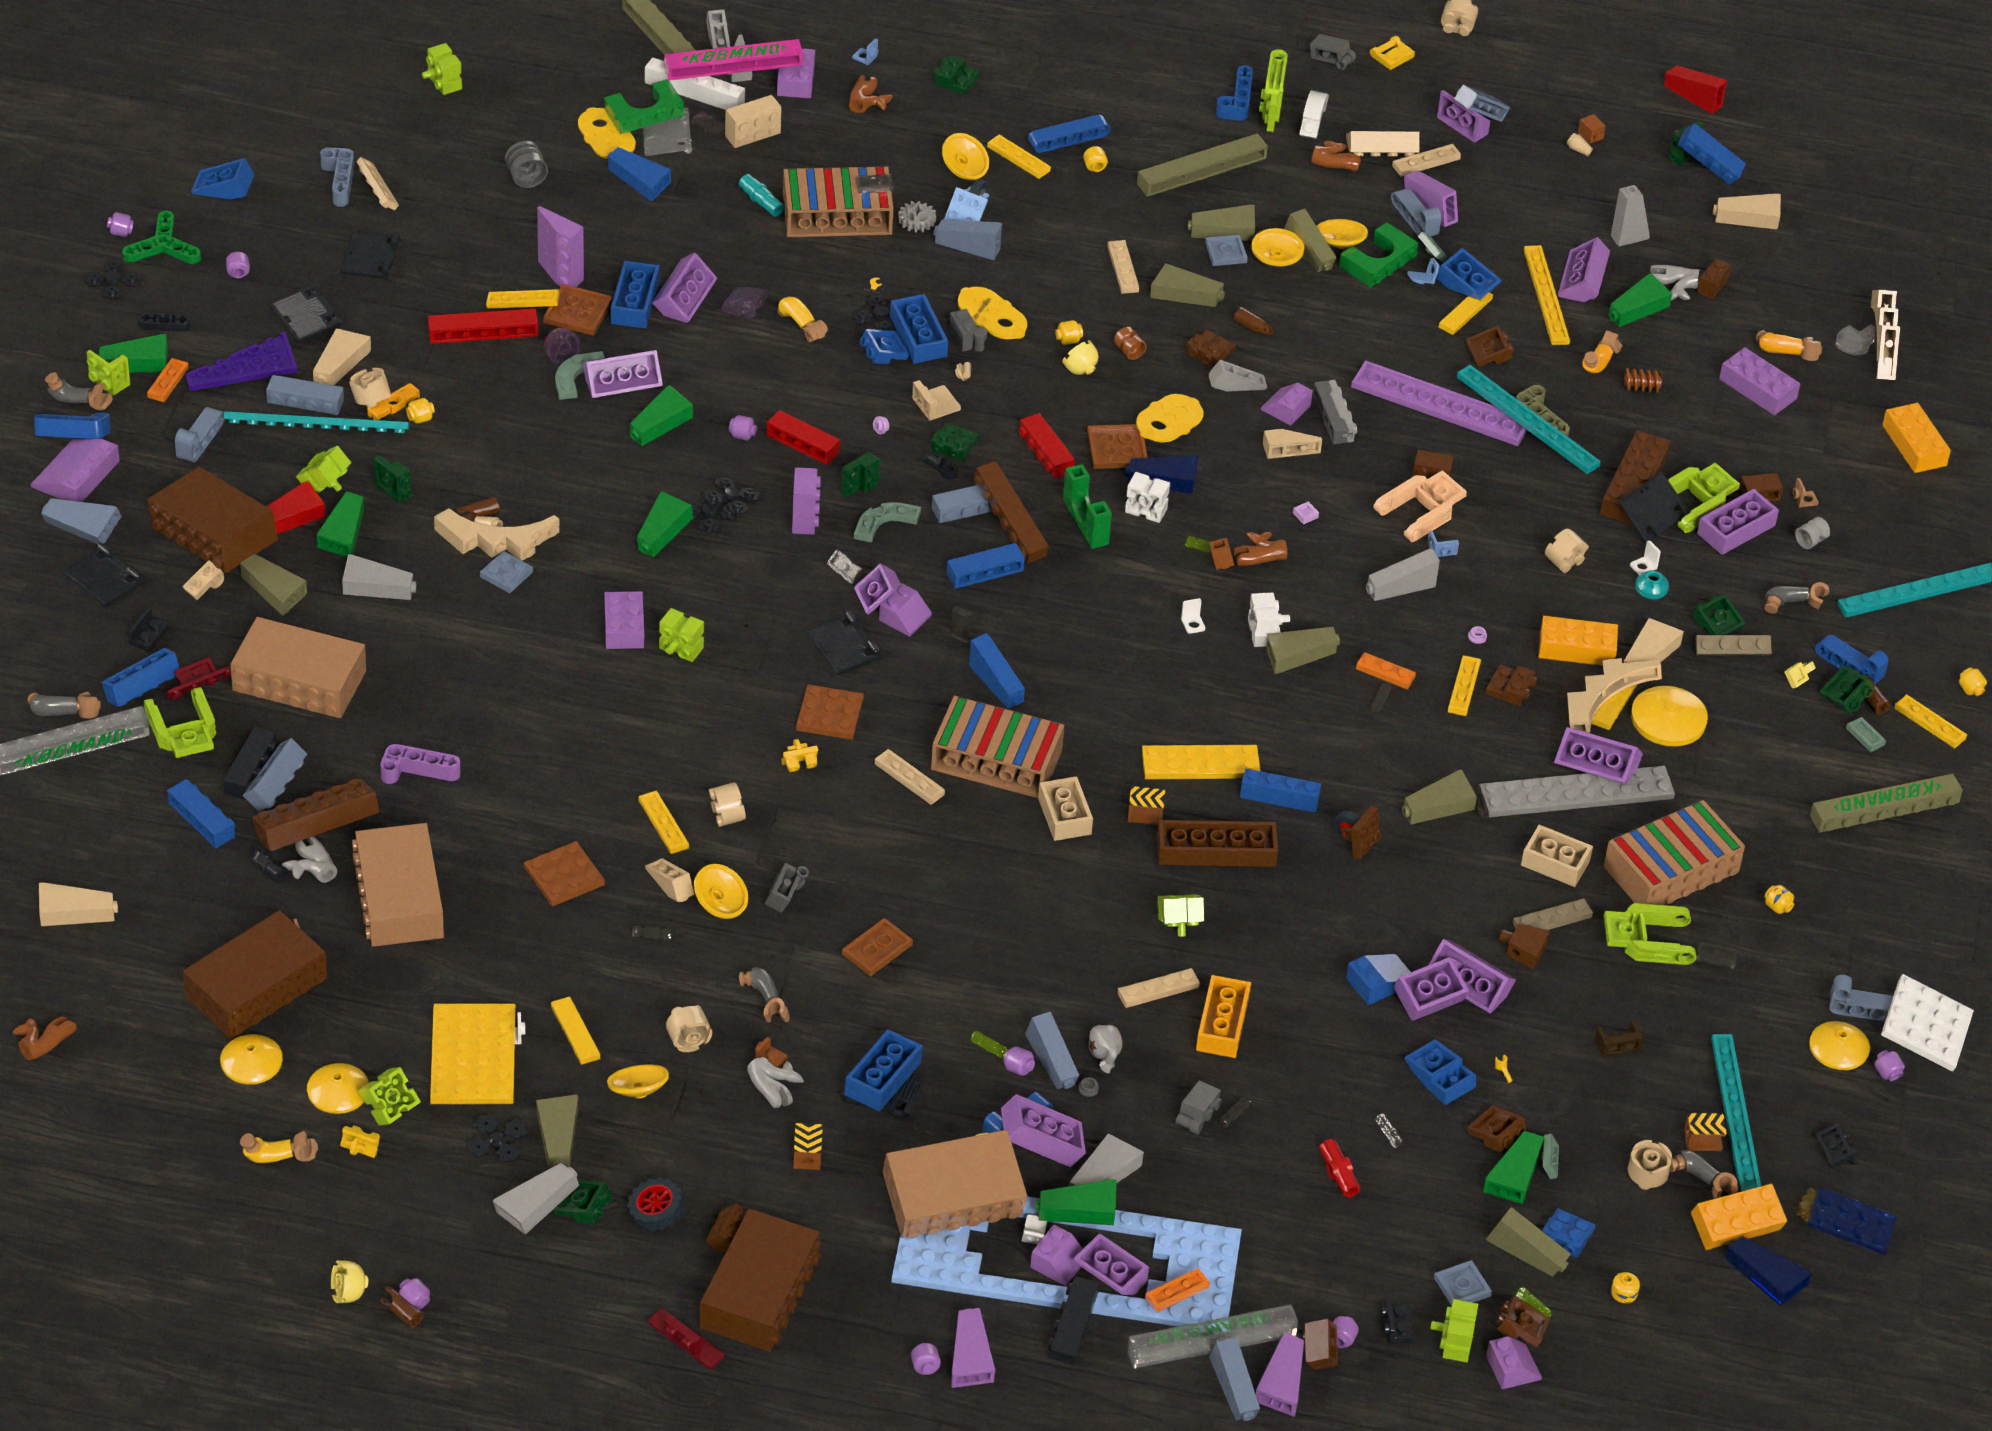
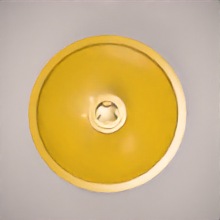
[1631,686,1708,746]

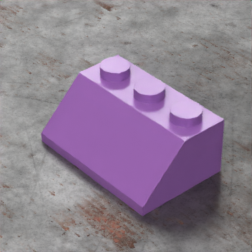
[1437,90,1490,143]
[1073,1233,1149,1295]

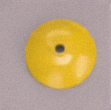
[942,133,989,180]
[1317,219,1368,248]
[1252,228,1304,267]
[694,864,748,919]
[1809,1021,1870,1070]
[220,1034,283,1084]
[307,1063,369,1114]
[607,1065,669,1098]

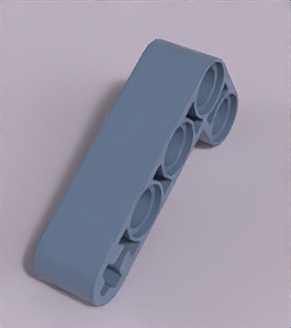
[320,148,354,207]
[1391,188,1441,237]
[175,407,225,463]
[1830,975,1893,1022]

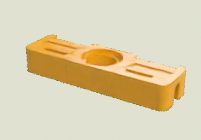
[367,384,420,420]

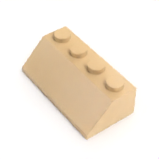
[1346,131,1419,157]

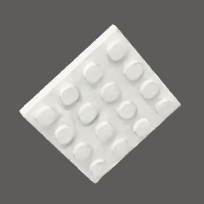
[1881,974,1974,1071]

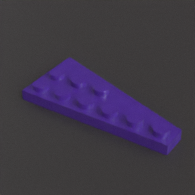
[185,331,297,391]

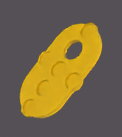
[578,107,636,159]
[958,287,1027,339]
[1136,394,1203,442]

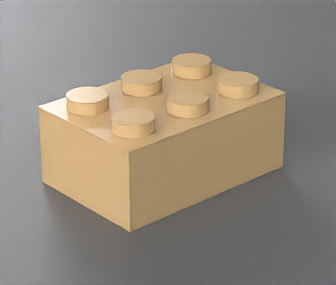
[725,95,781,148]
[1038,776,1093,841]
[1521,825,1593,887]

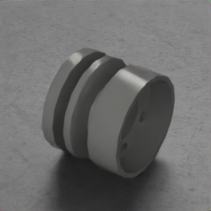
[505,141,548,188]

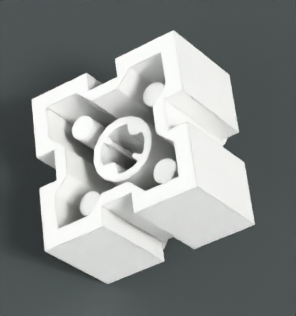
[1125,472,1170,523]
[1248,593,1290,647]

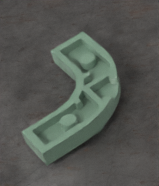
[555,351,605,400]
[854,502,921,543]

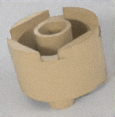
[1441,0,1478,36]
[349,368,391,408]
[1545,529,1589,573]
[709,782,746,827]
[666,1005,712,1052]
[1628,1140,1672,1190]

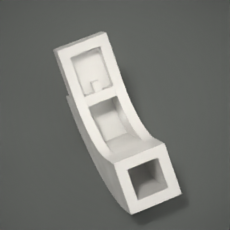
[1299,90,1329,139]

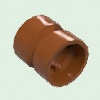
[1114,327,1147,360]

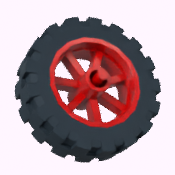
[627,1177,685,1232]

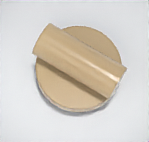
[955,362,971,381]

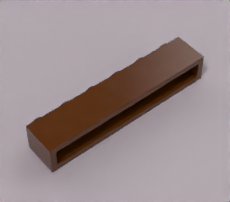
[974,461,1049,564]

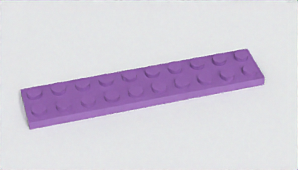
[1351,360,1527,446]

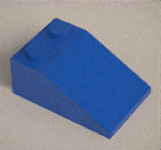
[191,158,255,199]
[1436,248,1502,300]
[1346,954,1411,1005]

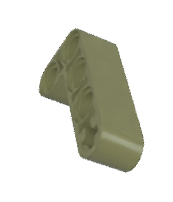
[1516,385,1570,437]

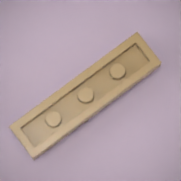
[1392,144,1461,176]
[356,157,399,210]
[1108,240,1139,294]
[875,749,945,805]
[1118,968,1200,1008]

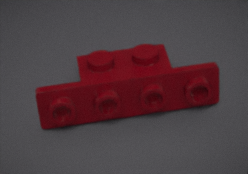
[165,657,232,700]
[648,1309,724,1369]

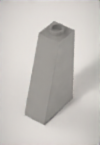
[1611,185,1650,247]
[1366,548,1440,601]
[342,554,416,600]
[1069,1134,1144,1186]
[493,1163,579,1234]

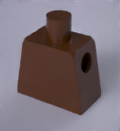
[1499,924,1550,969]

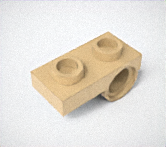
[182,560,224,600]

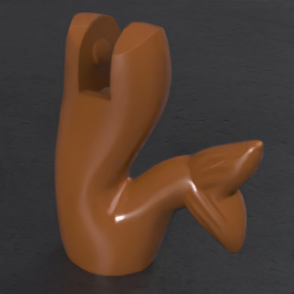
[849,75,893,113]
[1311,141,1361,171]
[1233,532,1288,566]
[13,1016,77,1060]

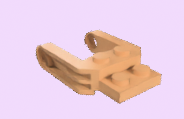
[1374,471,1467,542]

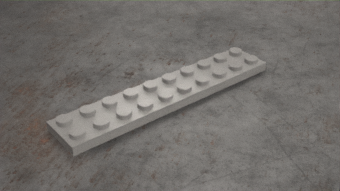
[1479,766,1675,817]

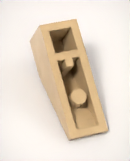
[1263,429,1322,459]
[645,858,694,902]

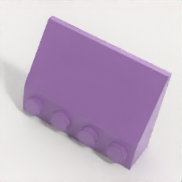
[537,206,584,287]
[31,439,119,502]

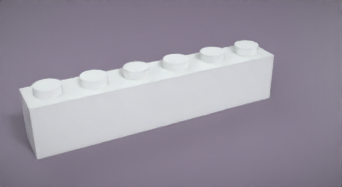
[645,57,745,110]

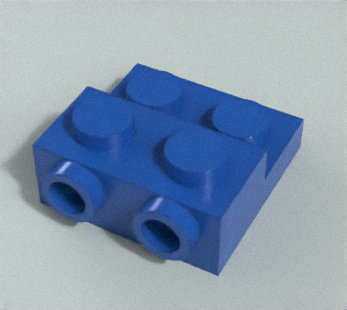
[860,329,909,364]
[1542,1208,1595,1258]

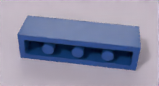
[1678,123,1746,185]
[946,543,1025,589]
[102,648,180,707]
[1240,768,1322,813]
[167,779,235,848]

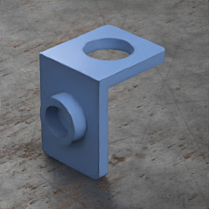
[852,39,879,65]
[1407,258,1440,284]
[1428,530,1459,557]

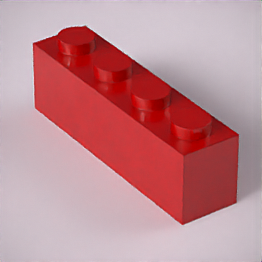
[767,410,840,465]
[1018,413,1075,478]

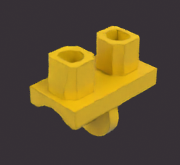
[781,739,818,772]
[340,1126,380,1158]

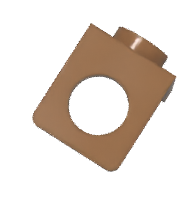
[1792,478,1819,508]

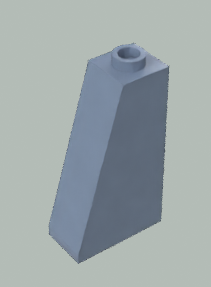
[933,219,1002,260]
[41,498,122,544]
[1025,1011,1079,1089]
[1209,1337,1260,1421]

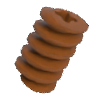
[1624,368,1662,393]

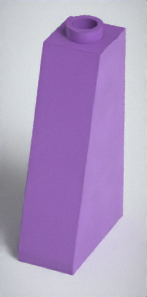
[1404,170,1458,227]
[951,1308,995,1388]
[1256,1333,1304,1417]

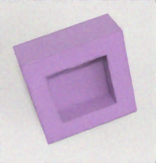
[1293,501,1319,524]

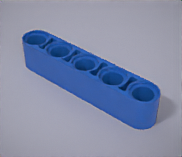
[1028,115,1111,153]

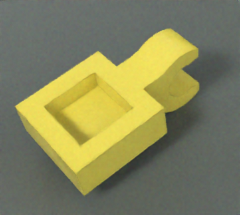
[1785,661,1816,688]

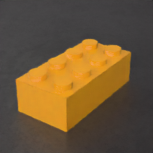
[1882,403,1951,473]
[1539,616,1618,666]
[1196,975,1251,1058]
[1691,1184,1787,1250]

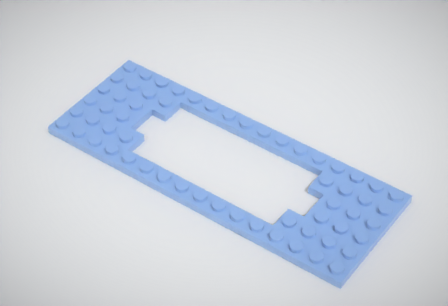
[892,1197,1242,1334]

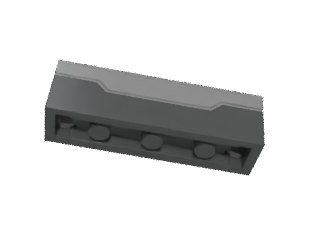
[1313,380,1357,444]

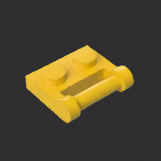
[1370,36,1415,70]

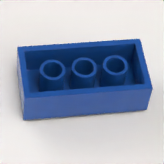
[611,261,659,329]
[890,294,948,364]
[844,1029,923,1112]

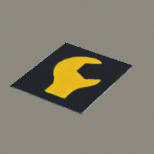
[862,274,887,293]

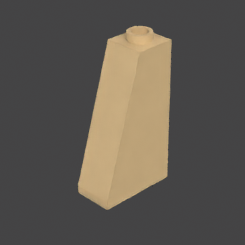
[1713,194,1781,229]
[313,328,371,385]
[1624,618,1684,663]
[39,883,118,926]

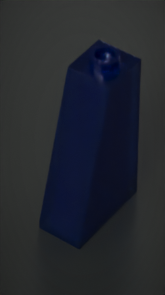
[1125,455,1199,494]
[1726,1236,1812,1306]

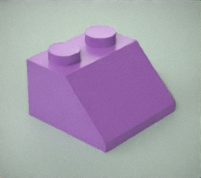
[1261,383,1313,425]
[854,563,901,615]
[879,584,932,637]
[1030,1225,1083,1286]
[1486,1336,1542,1389]

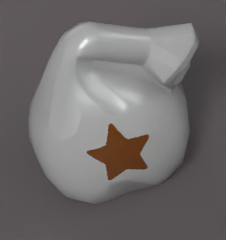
[1088,1025,1122,1073]

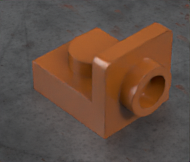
[755,1037,787,1068]

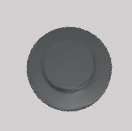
[1078,1077,1099,1097]

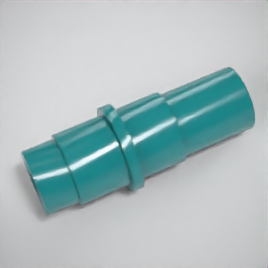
[739,174,784,217]

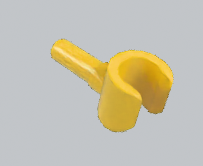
[1495,1055,1512,1083]

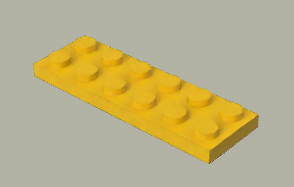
[1142,745,1260,779]

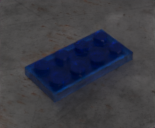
[1807,1187,1897,1255]

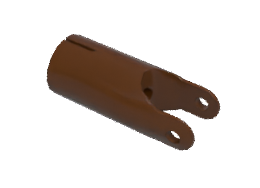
[1234,307,1274,335]
[457,497,500,521]
[1864,675,1890,714]
[380,1286,424,1328]

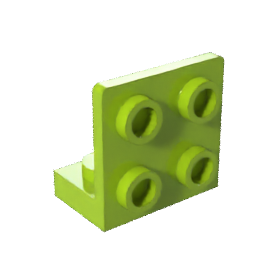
[87,350,130,395]

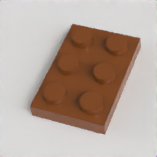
[842,918,913,977]

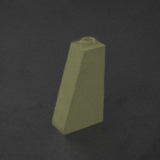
[1188,205,1255,241]
[1284,208,1336,272]
[1150,263,1225,307]
[240,554,307,616]
[1266,627,1340,674]
[1402,770,1477,825]
[536,1094,578,1169]
[1486,1207,1571,1277]

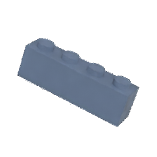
[1454,84,1510,122]
[266,375,344,415]
[932,486,992,523]
[242,738,307,811]

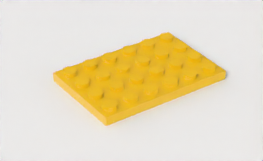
[430,1004,515,1104]

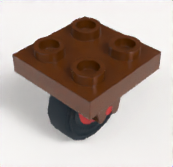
[1333,805,1381,860]

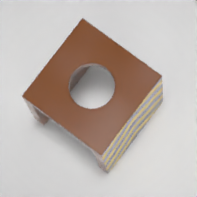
[1128,786,1165,825]
[1684,1113,1726,1151]
[793,1123,822,1170]

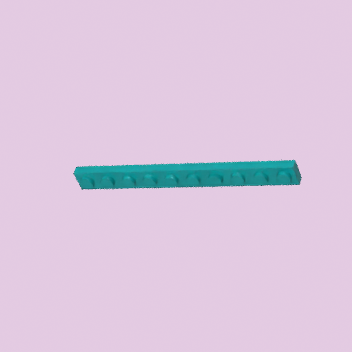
[1457,365,1601,474]
[224,412,410,433]
[1837,563,1992,618]
[1711,1034,1761,1192]

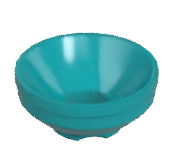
[1635,570,1669,599]

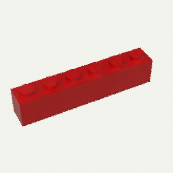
[428,309,538,344]

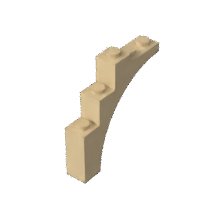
[434,508,559,561]
[1567,658,1662,734]

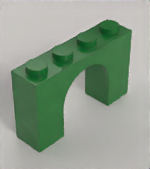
[604,79,684,134]
[1339,222,1418,288]
[1063,464,1112,549]

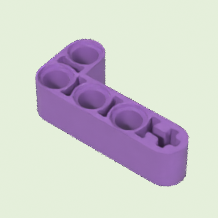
[381,744,461,784]

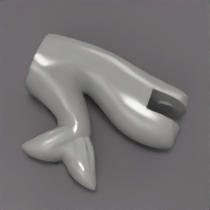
[1650,265,1699,300]
[282,836,337,883]
[747,1057,804,1109]

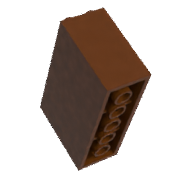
[148,467,278,573]
[183,910,327,1040]
[700,1209,822,1352]

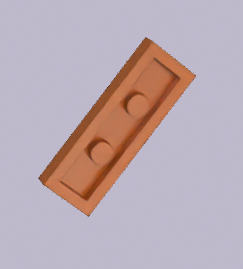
[147,358,189,402]
[1356,652,1416,690]
[1145,1268,1210,1313]

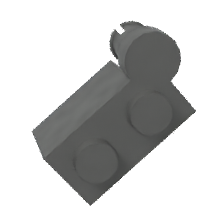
[1310,34,1356,70]
[949,309,987,351]
[765,863,809,913]
[1176,1080,1222,1135]

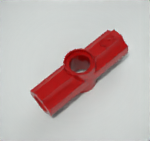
[1319,1139,1360,1198]

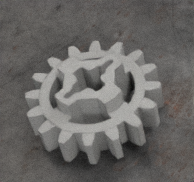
[898,201,936,232]

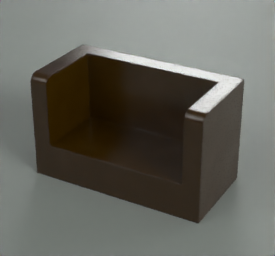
[1595,1020,1643,1057]

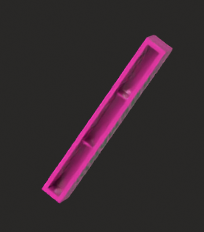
[664,39,803,81]

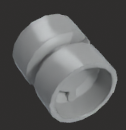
[1795,517,1830,549]

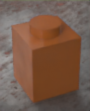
[1578,114,1606,144]
[1209,538,1234,570]

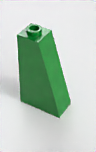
[1609,273,1672,327]
[97,334,168,372]
[630,385,693,446]
[317,491,364,557]
[637,492,693,557]
[1483,1131,1544,1204]
[1035,1179,1117,1226]

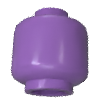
[107,212,134,237]
[226,252,250,278]
[729,415,757,441]
[1003,1046,1035,1076]
[1874,1050,1905,1081]
[399,1278,430,1310]
[1333,1316,1359,1348]
[911,1343,941,1375]

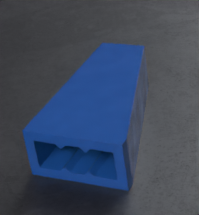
[607,147,671,202]
[969,633,1025,709]

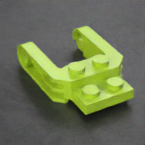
[1259,49,1288,132]
[1668,463,1740,533]
[144,687,216,758]
[1604,903,1696,965]

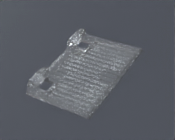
[643,108,692,156]

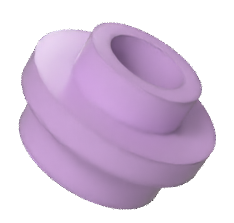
[873,416,889,434]
[1468,626,1487,644]

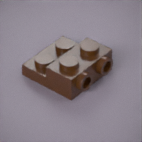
[1466,325,1514,367]
[1186,329,1236,368]
[1485,665,1537,707]
[1467,1105,1526,1152]
[1495,1295,1550,1348]

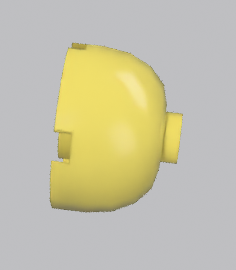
[1062,340,1099,375]
[331,1261,368,1303]

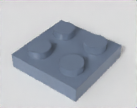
[1205,235,1247,266]
[480,551,533,593]
[1434,1260,1492,1306]

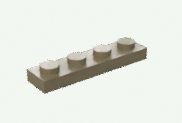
[1695,635,1772,655]
[1513,899,1593,930]

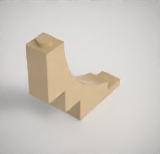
[1871,290,1900,380]

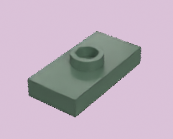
[1418,232,1449,263]
[1846,717,1886,752]
[1541,1134,1559,1179]

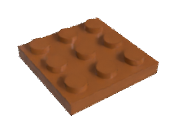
[543,284,613,336]
[1087,424,1148,469]
[796,685,864,740]
[524,841,605,907]

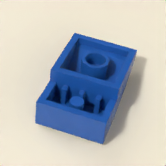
[1405,1039,1476,1105]

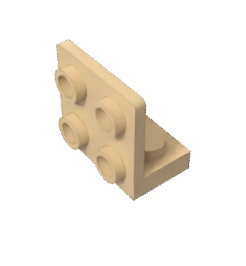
[912,380,961,421]

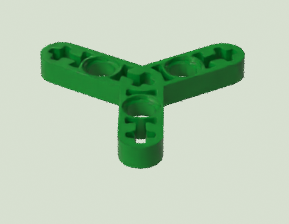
[122,210,201,264]

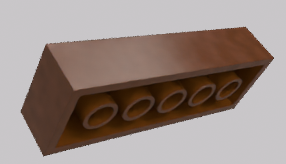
[1600,430,1671,525]
[252,778,380,851]
[1157,820,1278,867]

